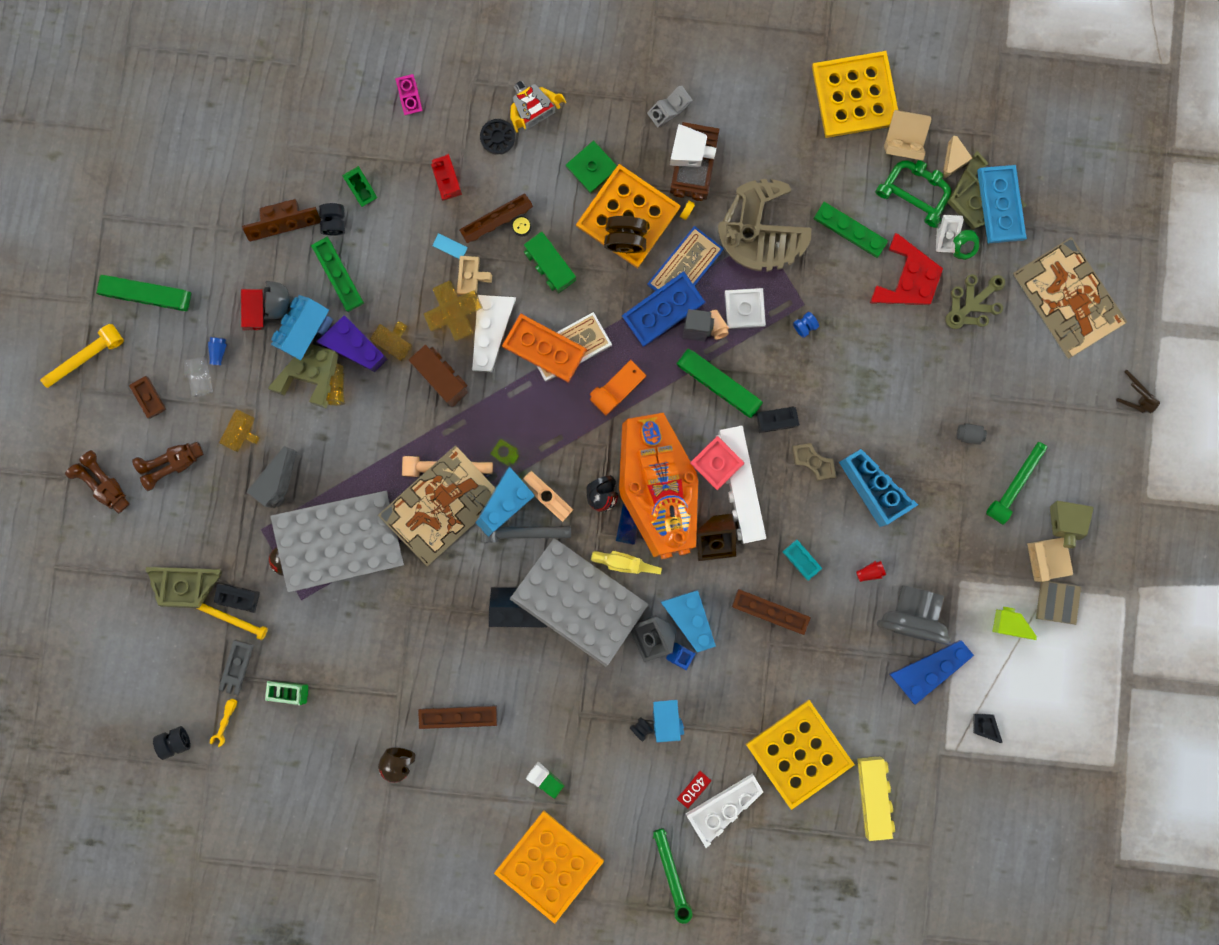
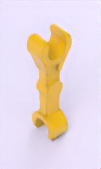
[210,699,238,747]

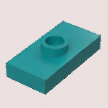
[782,539,822,581]

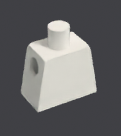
[670,124,716,167]

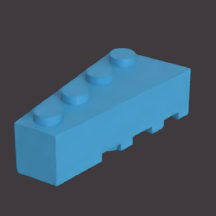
[839,449,918,527]

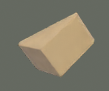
[943,136,972,179]

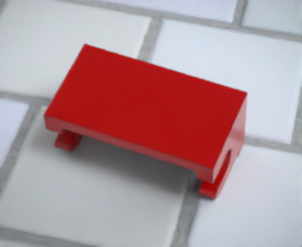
[431,154,462,201]
[241,289,263,331]

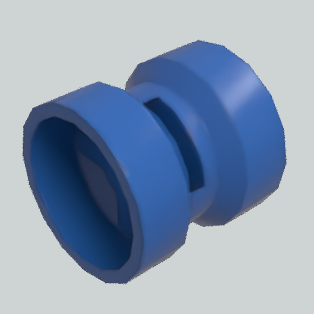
[793,312,819,338]

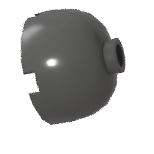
[263,281,293,319]

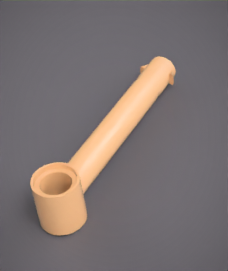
[402,456,493,477]

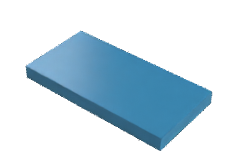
[977,165,1027,244]

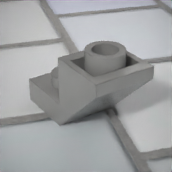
[647,86,693,128]

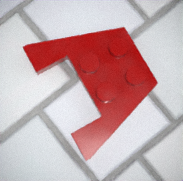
[870,233,943,305]

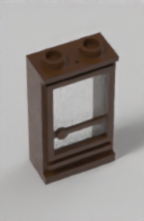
[670,122,720,201]

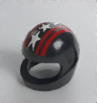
[586,475,618,512]

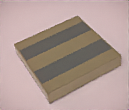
[1036,581,1081,625]

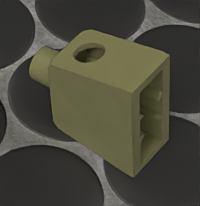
[1050,501,1094,548]

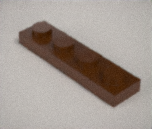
[459,193,533,243]
[731,589,811,635]
[418,705,497,729]

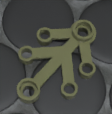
[945,274,1005,329]

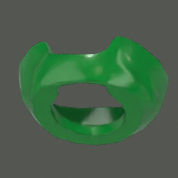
[953,230,979,260]

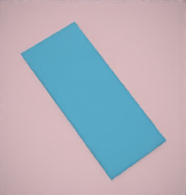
[432,233,468,259]

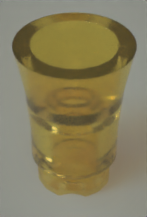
[326,364,345,406]

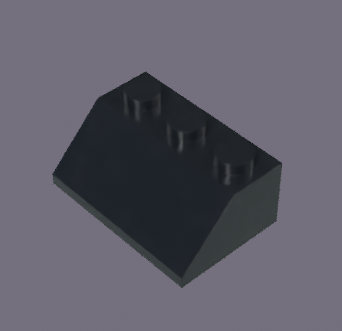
[489,587,548,628]

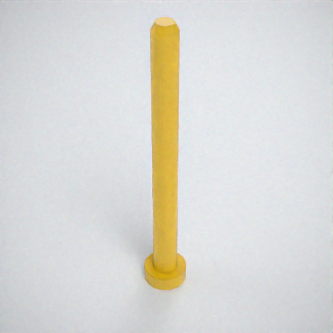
[196,603,268,640]

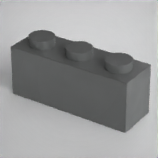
[682,309,714,342]

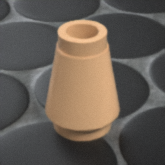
[710,310,729,340]

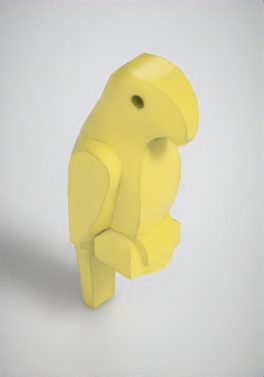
[591,551,662,574]

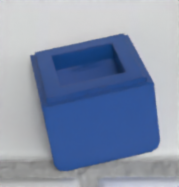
[666,642,696,670]

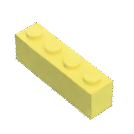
[857,756,895,841]

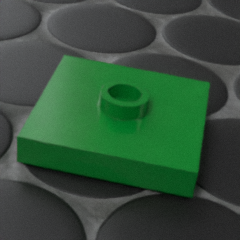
[566,140,617,194]

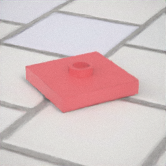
[690,436,745,490]

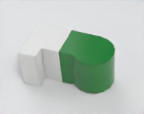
[526,762,565,799]

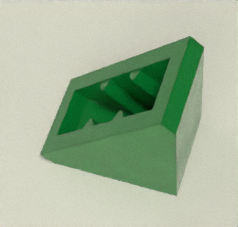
[342,166,378,207]

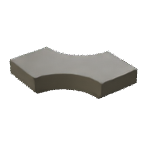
[792,443,837,481]

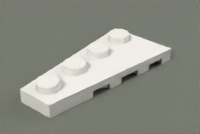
[472,295,516,372]
[686,773,763,848]

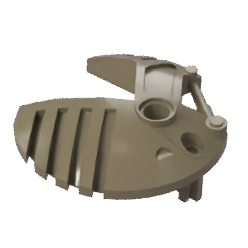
[718,179,812,272]

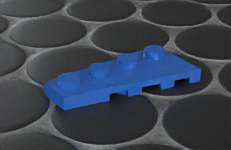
[889,640,974,705]

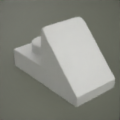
[936,215,964,253]

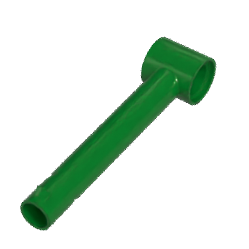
[986,442,1048,525]
[653,828,692,924]

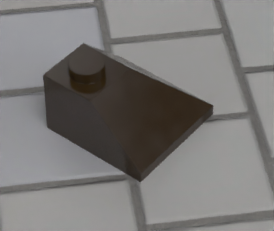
[697,513,736,561]

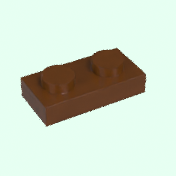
[129,376,166,419]

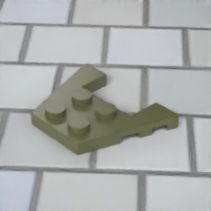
[948,151,1027,230]
[268,344,338,409]

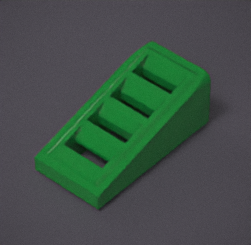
[265,681,309,705]

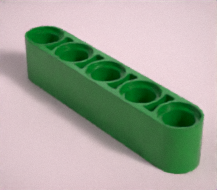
[96,275,192,312]
[676,348,763,418]

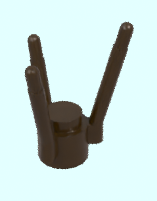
[1116,370,1160,413]

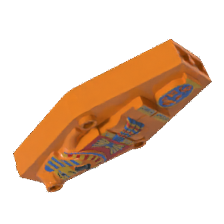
[619,413,698,559]

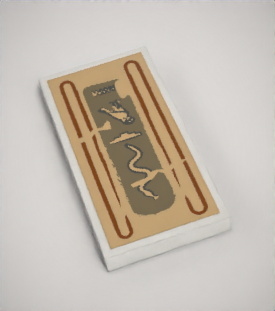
[537,312,612,382]

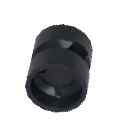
[319,203,345,236]
[153,726,191,760]

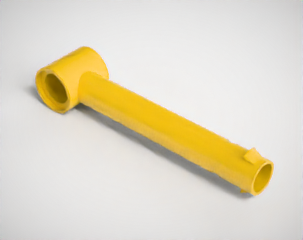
[40,324,124,388]

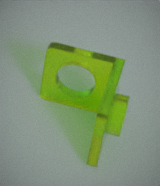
[491,439,519,466]

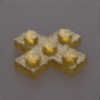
[423,280,483,341]

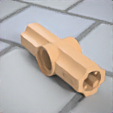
[522,471,574,522]

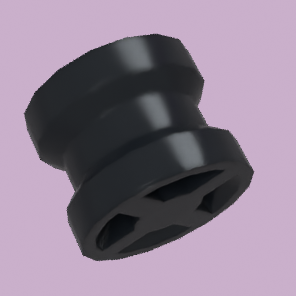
[630,717,654,742]

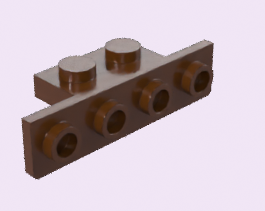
[242,199,321,242]

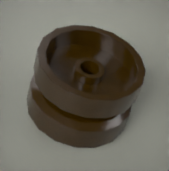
[604,216,648,253]

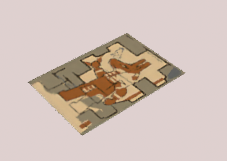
[1012,237,1127,359]
[378,445,495,566]

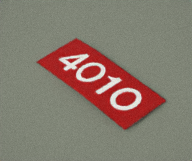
[677,771,712,809]

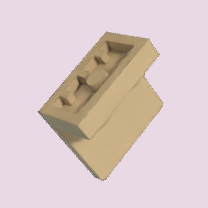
[884,110,931,160]
[1027,537,1073,582]

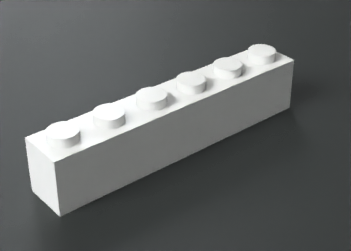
[716,426,766,544]

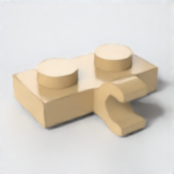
[457,256,492,296]

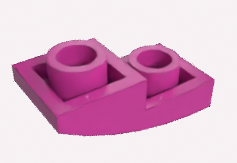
[395,74,423,115]

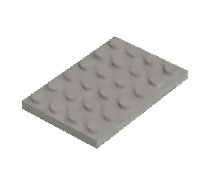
[270,490,404,593]
[510,538,648,667]

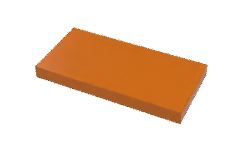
[502,313,587,383]

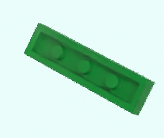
[813,202,888,258]
[311,236,364,312]

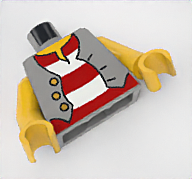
[510,81,566,133]

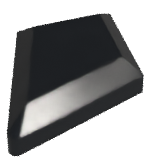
[973,714,1002,743]

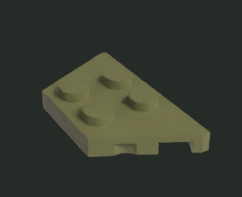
[145,567,222,608]

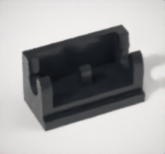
[756,406,800,433]
[214,584,260,613]

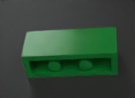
[524,232,576,294]

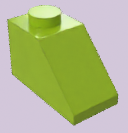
[992,606,1037,640]

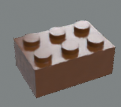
[409,344,469,407]

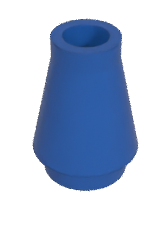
[208,337,227,365]

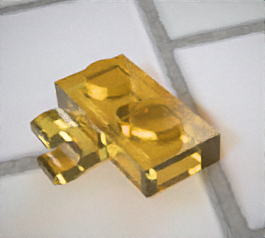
[369,321,412,361]
[219,409,260,452]

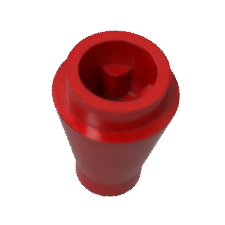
[856,561,886,582]

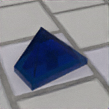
[616,504,638,545]

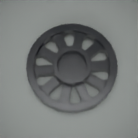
[480,119,515,155]

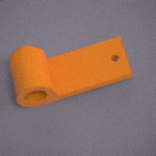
[590,360,647,416]

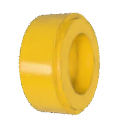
[679,200,695,220]

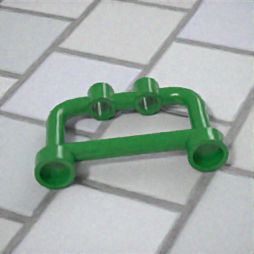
[875,160,951,228]

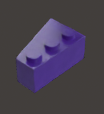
[317,315,388,372]

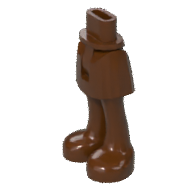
[132,442,204,491]
[65,450,130,514]

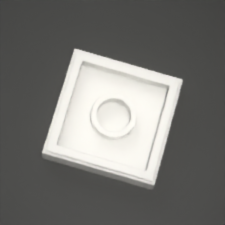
[725,288,766,329]

